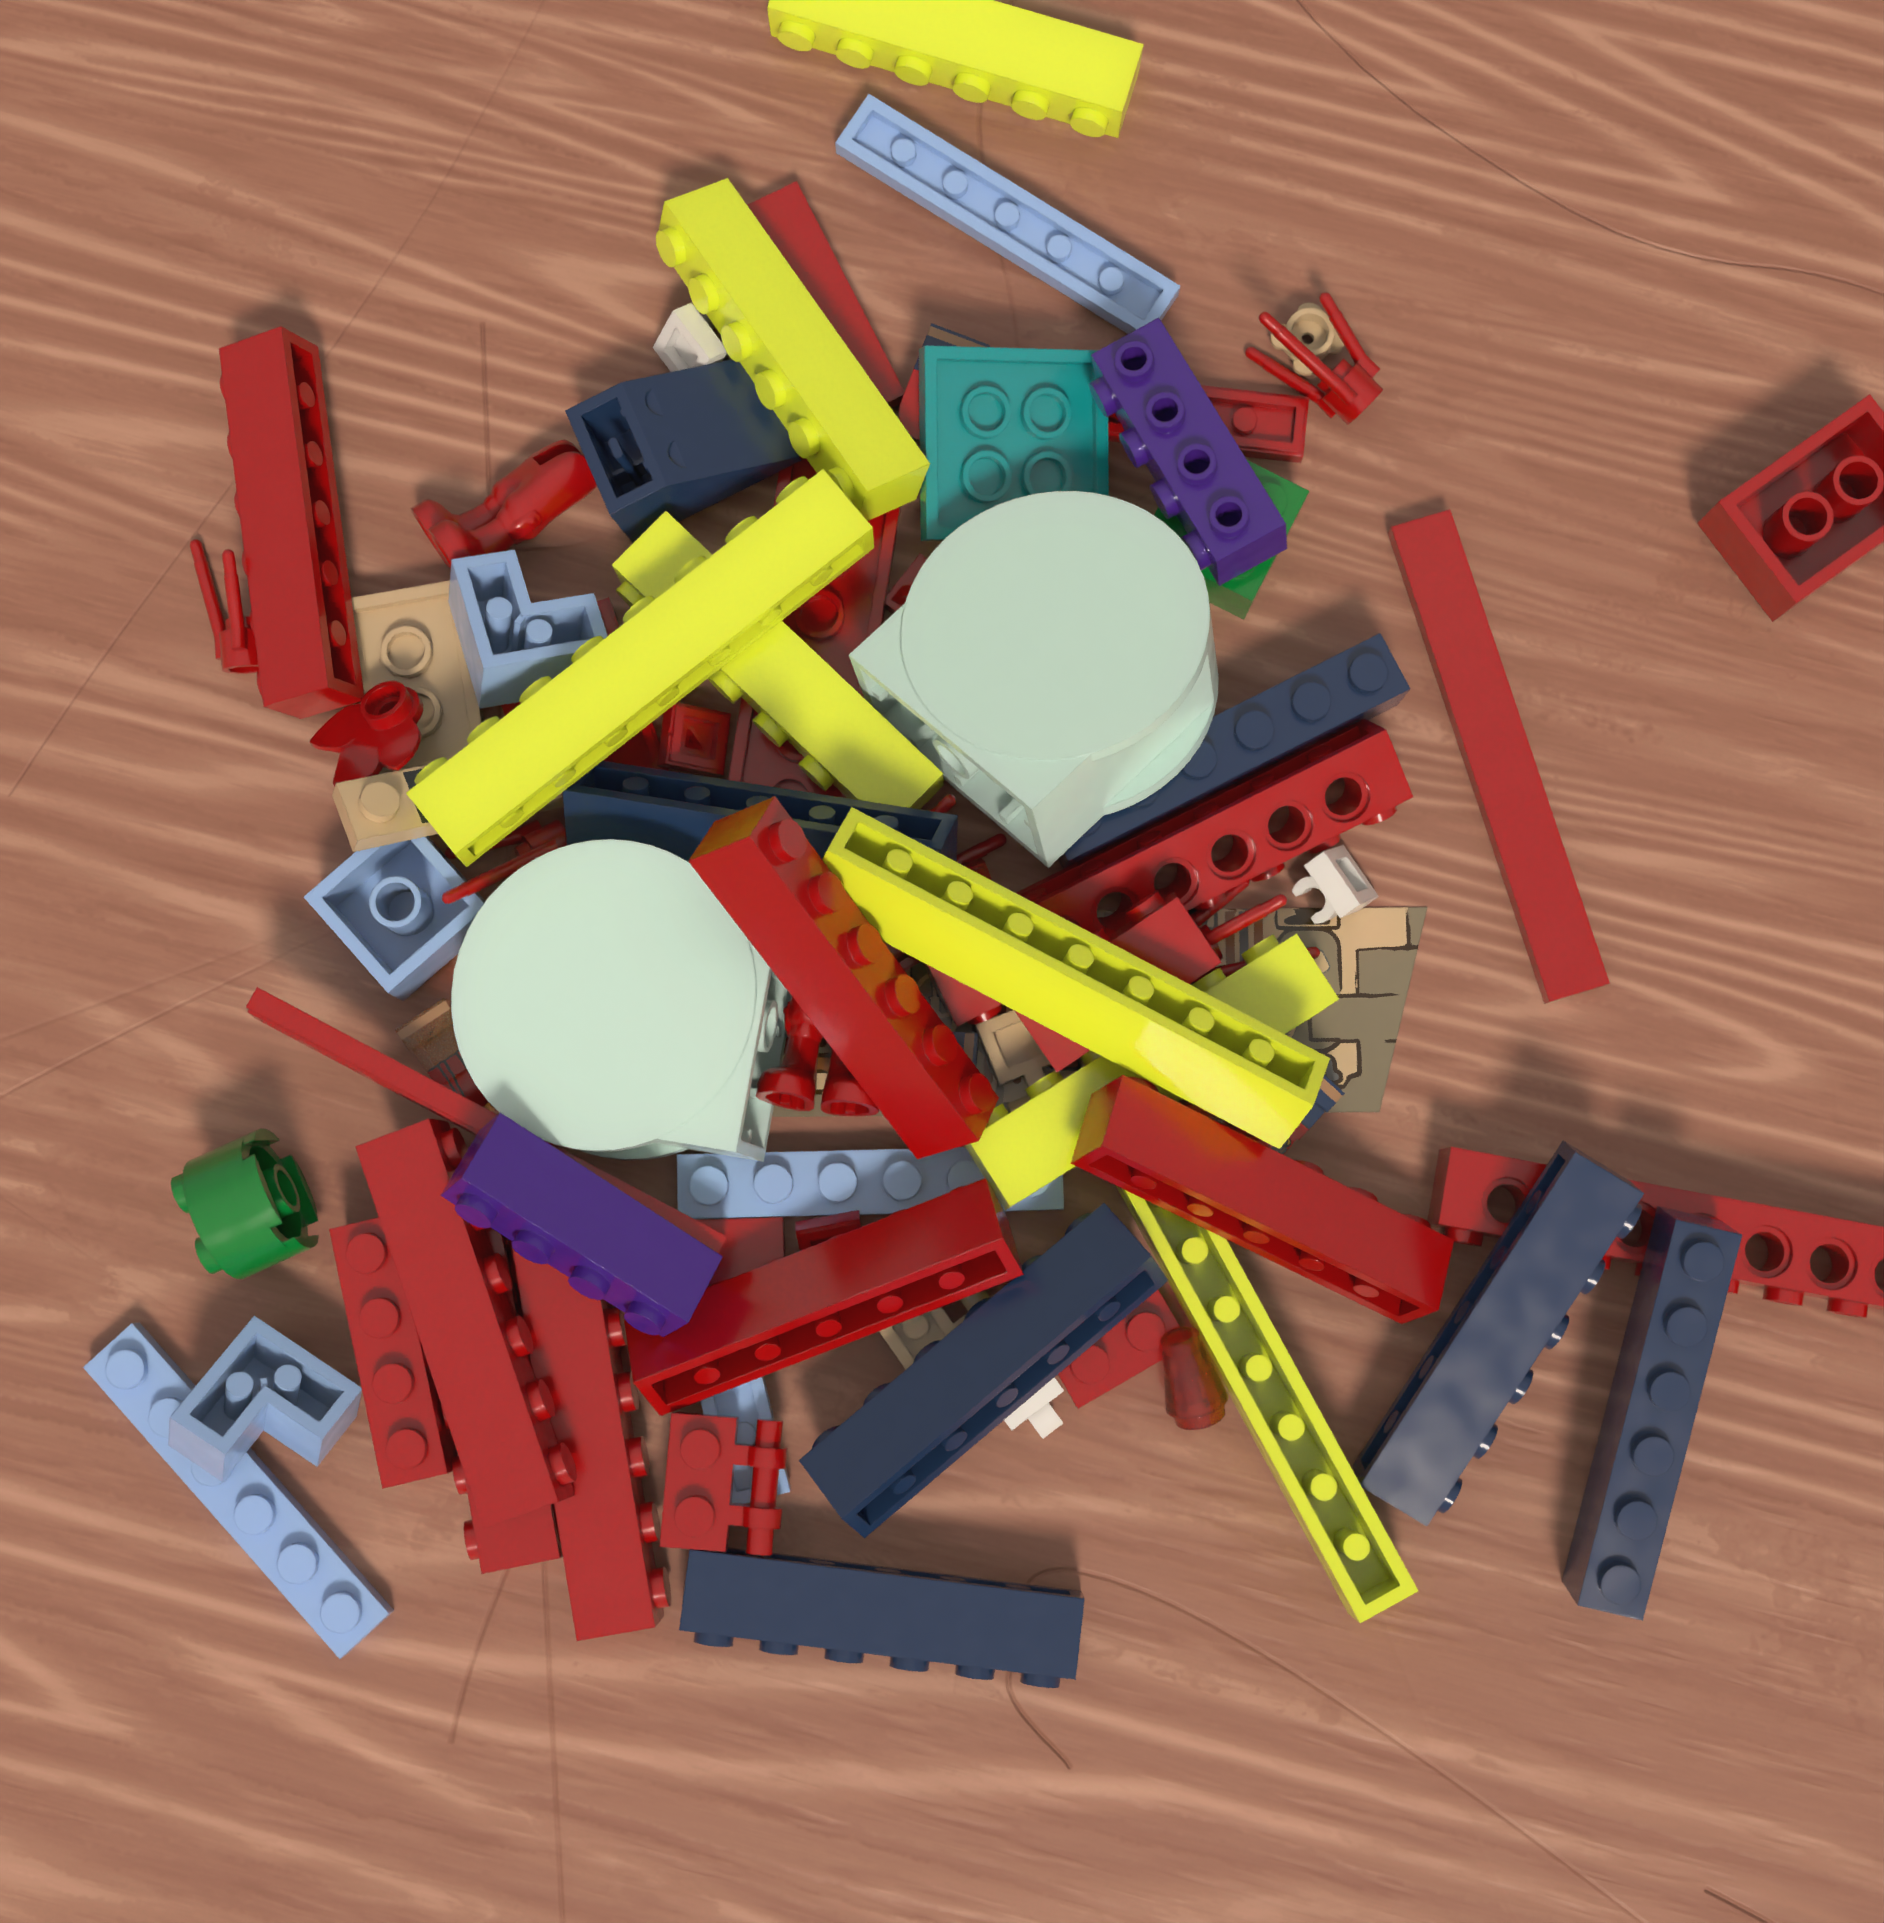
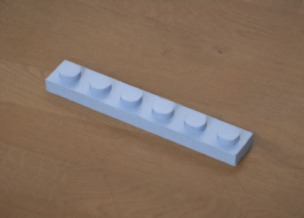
[835,94,1181,334]
[677,1147,1064,1219]
[83,1322,394,1659]

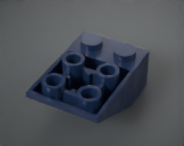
[565,360,802,543]

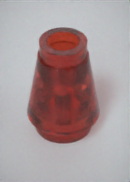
[1161,1327,1229,1430]

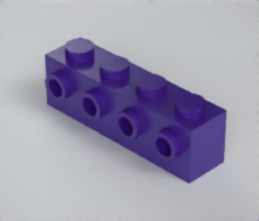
[1088,317,1287,586]
[440,1112,723,1337]

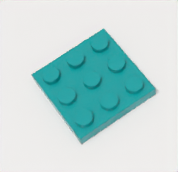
[919,346,1109,541]

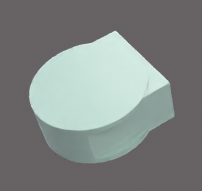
[849,491,1219,868]
[451,839,791,1162]

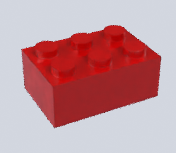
[1697,394,1884,622]

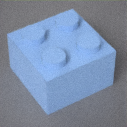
[304,836,486,1001]

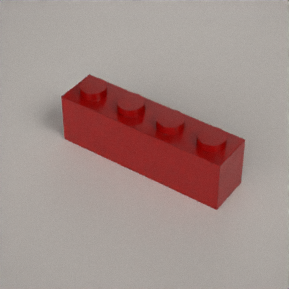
[329,1217,458,1489]

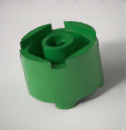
[171,1128,319,1279]

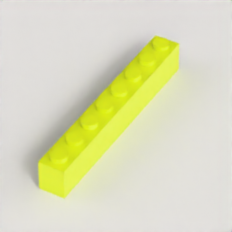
[406,469,874,867]
[822,807,1330,1149]
[1116,1186,1418,1623]

